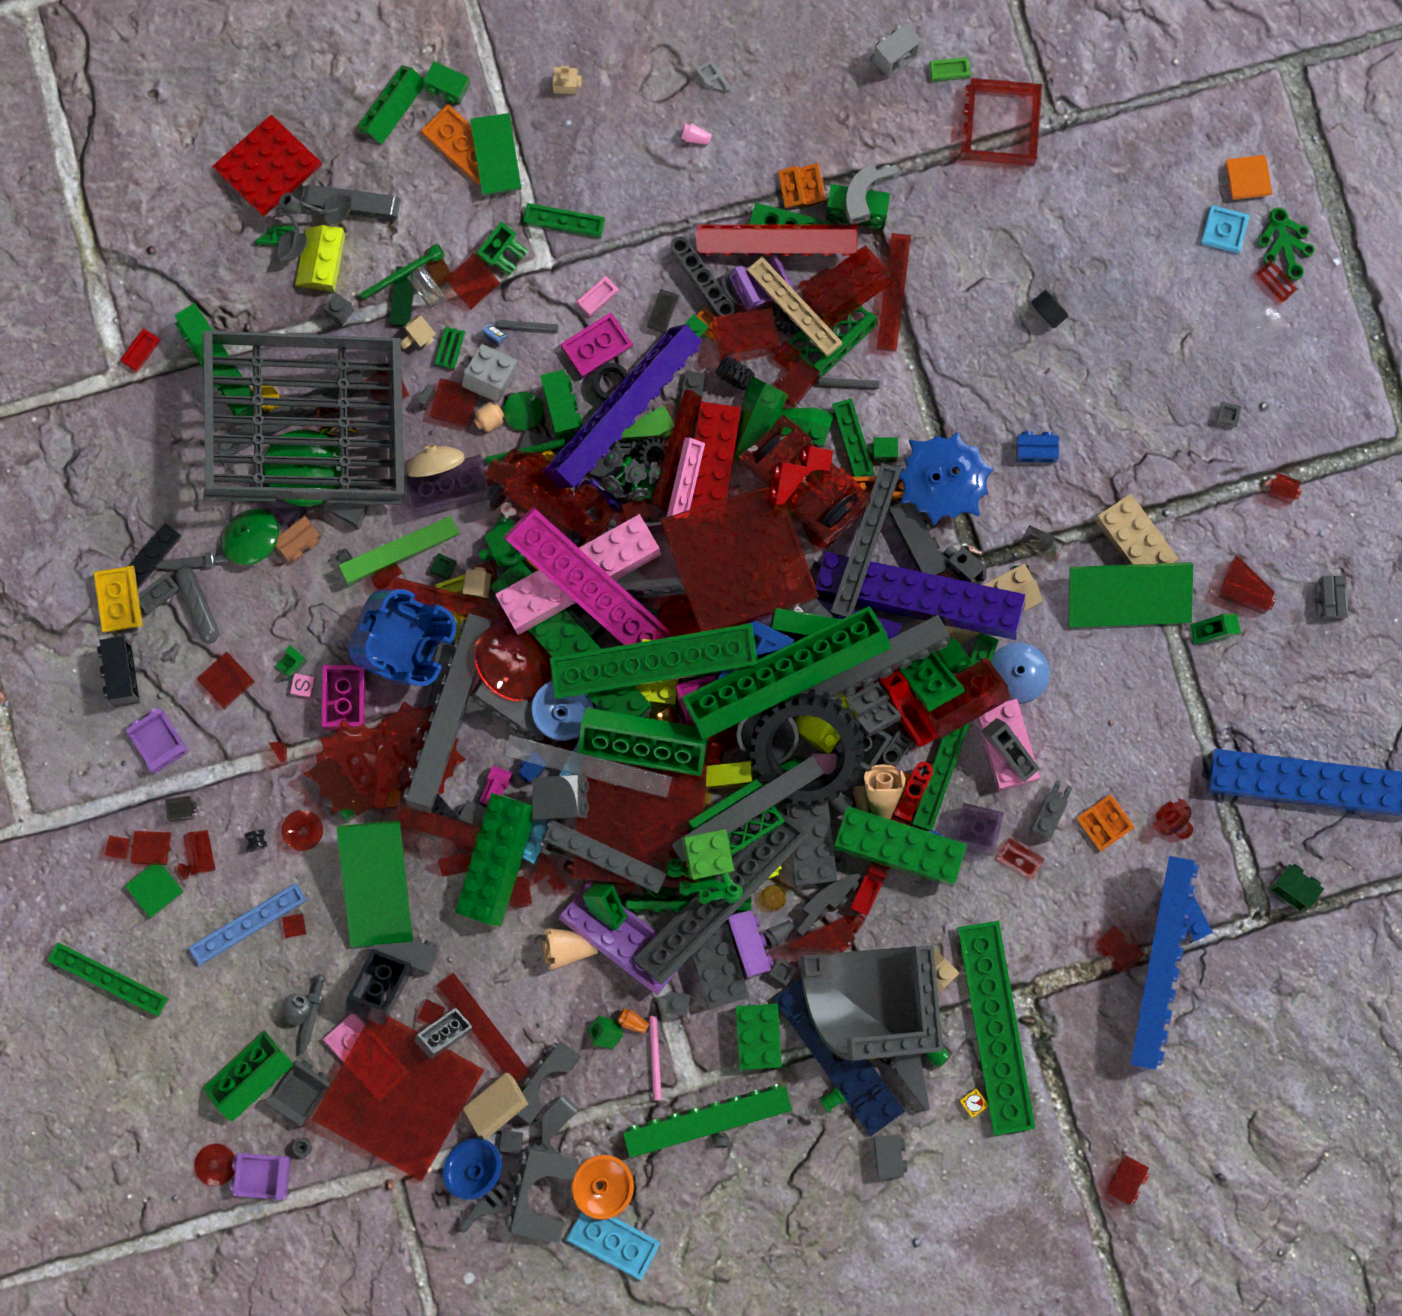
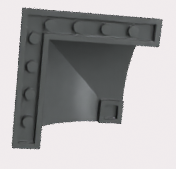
[800,945,943,1060]

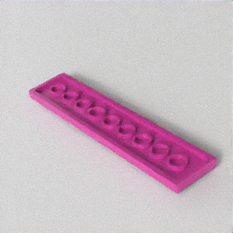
[504,507,675,645]

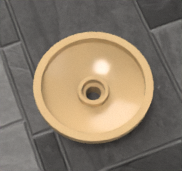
[405,444,465,477]

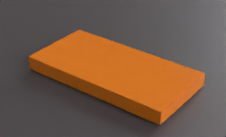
[420,104,480,185]

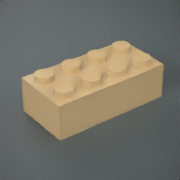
[1095,494,1179,565]

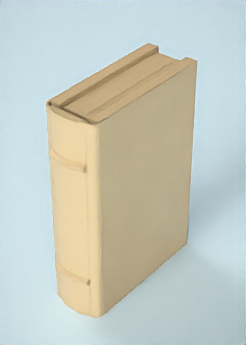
[463,1072,528,1140]

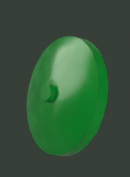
[264,429,340,506]

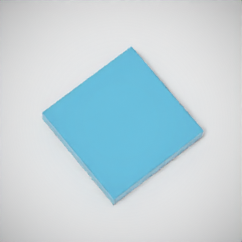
[1200,205,1250,254]

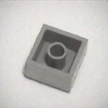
[873,23,922,78]
[462,344,518,403]

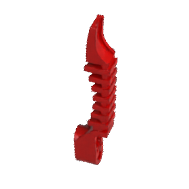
[850,762,933,917]

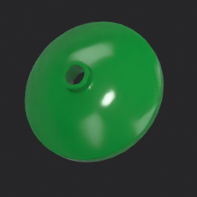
[222,509,279,565]

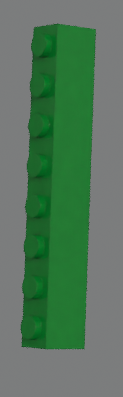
[623,1084,793,1158]

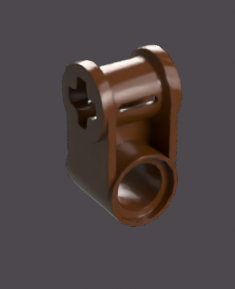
[424,248,454,288]

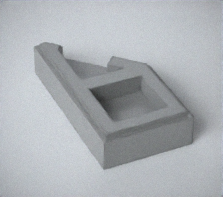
[695,59,731,92]

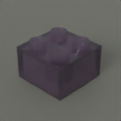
[955,803,1004,857]

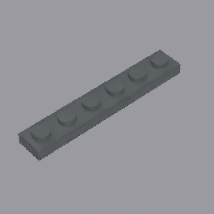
[544,820,667,894]

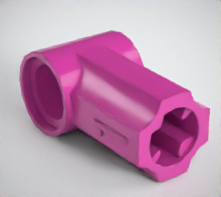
[479,765,513,806]

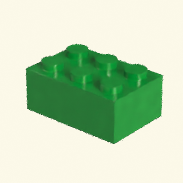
[826,184,890,230]
[540,369,582,441]
[735,1003,782,1071]

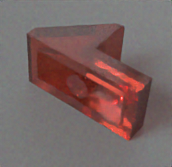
[534,853,567,893]

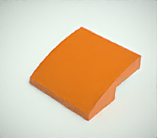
[1225,155,1272,200]
[778,163,827,209]
[1076,794,1135,852]

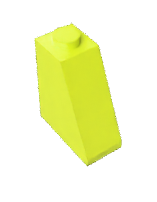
[703,761,767,789]

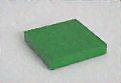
[125,860,184,918]

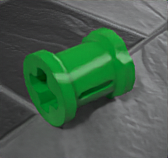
[818,1086,846,1114]

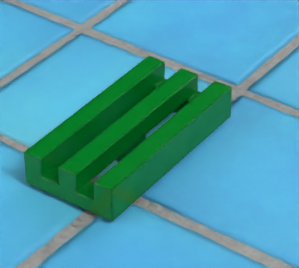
[435,326,466,370]

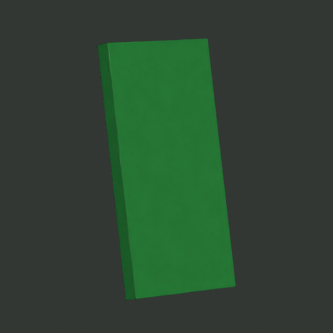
[1068,562,1193,628]
[337,820,413,947]

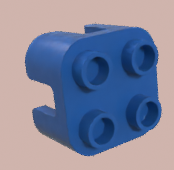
[348,589,456,686]

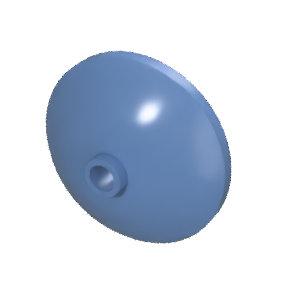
[988,643,1050,704]
[531,681,593,741]

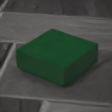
[430,553,457,580]

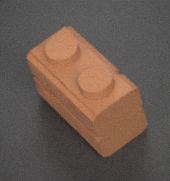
[276,516,321,562]

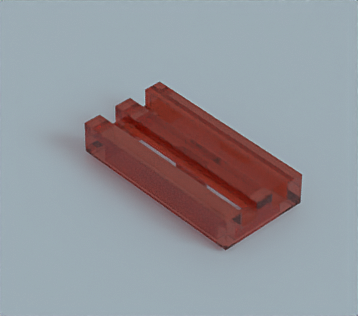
[1256,260,1298,303]

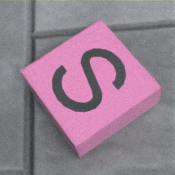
[290,673,315,698]

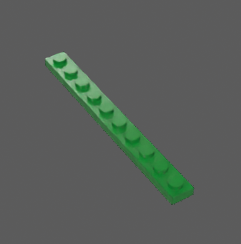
[912,633,999,832]

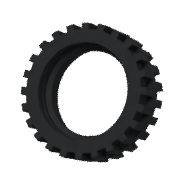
[750,689,864,806]

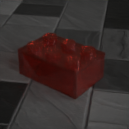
[711,308,780,362]

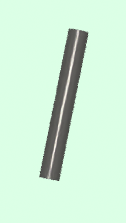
[498,320,558,332]
[819,378,880,389]

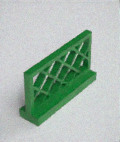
[786,290,878,378]
[687,779,785,856]

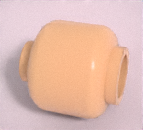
[473,402,505,432]

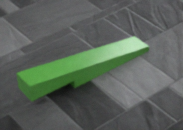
[339,516,460,586]

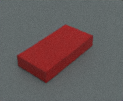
[120,328,161,373]

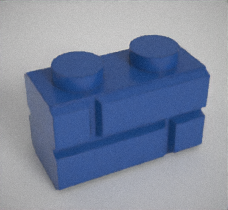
[1016,431,1059,463]

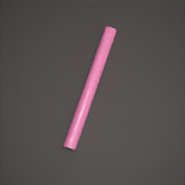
[649,1016,662,1101]

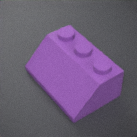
[727,911,773,979]

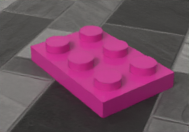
[561,312,633,379]

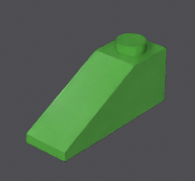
[619,405,676,443]

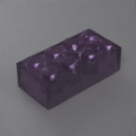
[404,454,490,519]

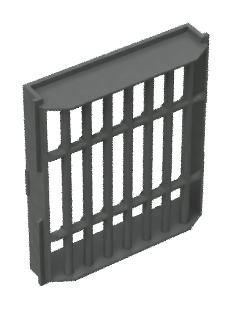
[202,330,405,505]

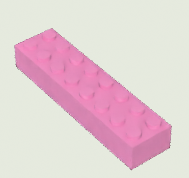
[495,514,661,635]

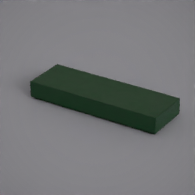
[390,266,417,327]

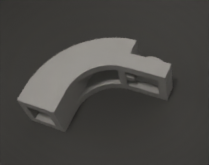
[845,163,898,226]

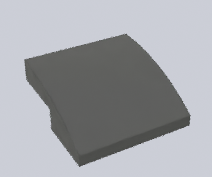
[845,682,902,737]

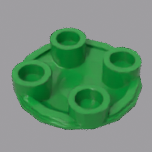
[503,391,543,430]

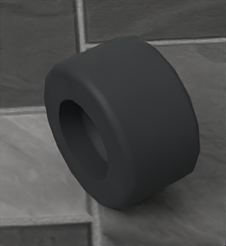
[1031,290,1068,328]

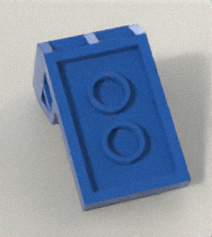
[718,621,794,679]

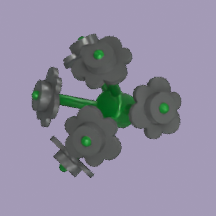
[602,447,660,502]

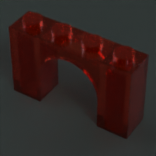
[394,803,480,852]

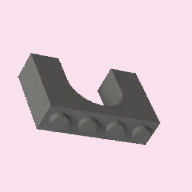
[505,1146,579,1243]

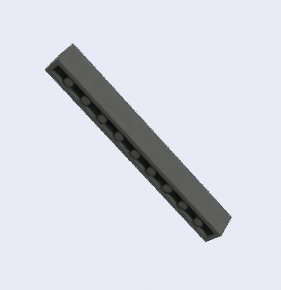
[404,614,492,814]

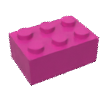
[322,665,367,730]

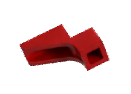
[769,446,833,504]
[880,670,937,748]

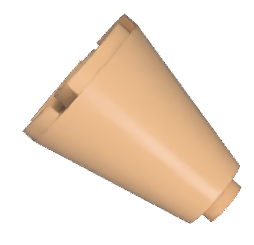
[864,764,905,820]
[542,928,598,970]

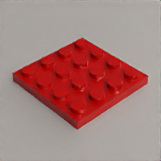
[212,114,323,217]

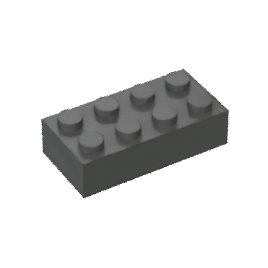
[414,1008,473,1060]

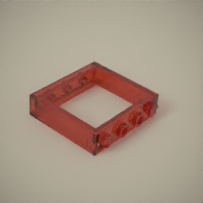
[960,78,1042,166]

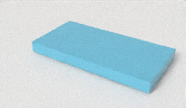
[566,1211,661,1281]

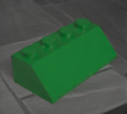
[202,1030,294,1122]

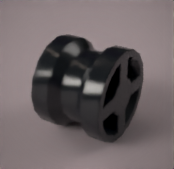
[244,830,268,851]

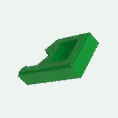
[255,225,294,247]

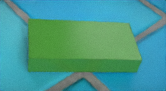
[929,57,971,82]

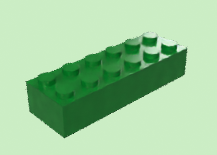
[174,303,264,416]
[578,707,708,776]
[455,793,534,926]
[834,806,967,887]

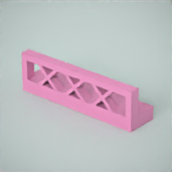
[667,438,705,521]

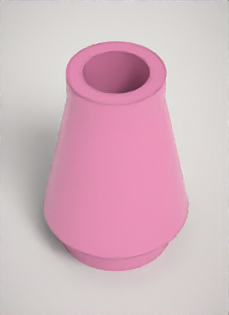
[681,123,711,145]

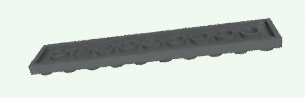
[634,812,809,985]

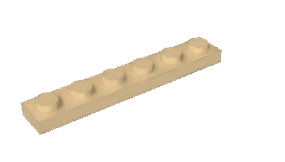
[747,257,843,358]

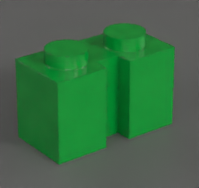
[423,61,470,104]

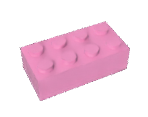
[975,699,1040,792]

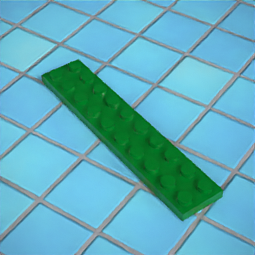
[490,561,653,717]
[550,623,758,700]
[957,921,1036,1136]

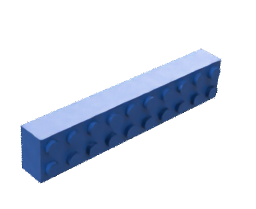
[1207,749,1402,817]
[1131,856,1199,1070]

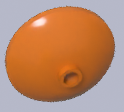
[571,1155,634,1219]

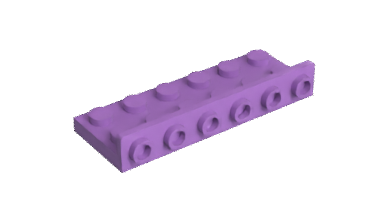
[558,881,683,995]

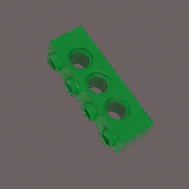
[749,202,832,225]

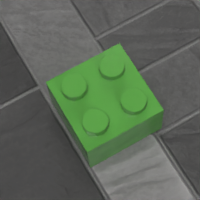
[681,829,734,879]

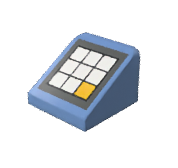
[482,324,508,347]

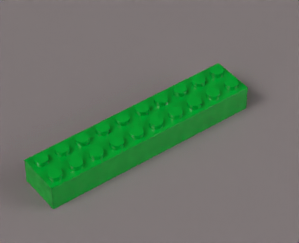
[682,606,891,740]

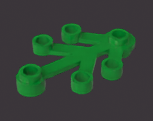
[1258,207,1315,281]
[666,858,743,904]

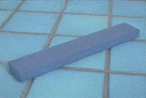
[188,883,307,966]

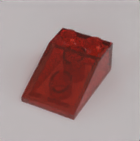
[786,917,855,952]

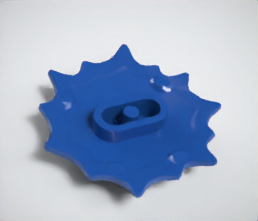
[899,432,994,526]

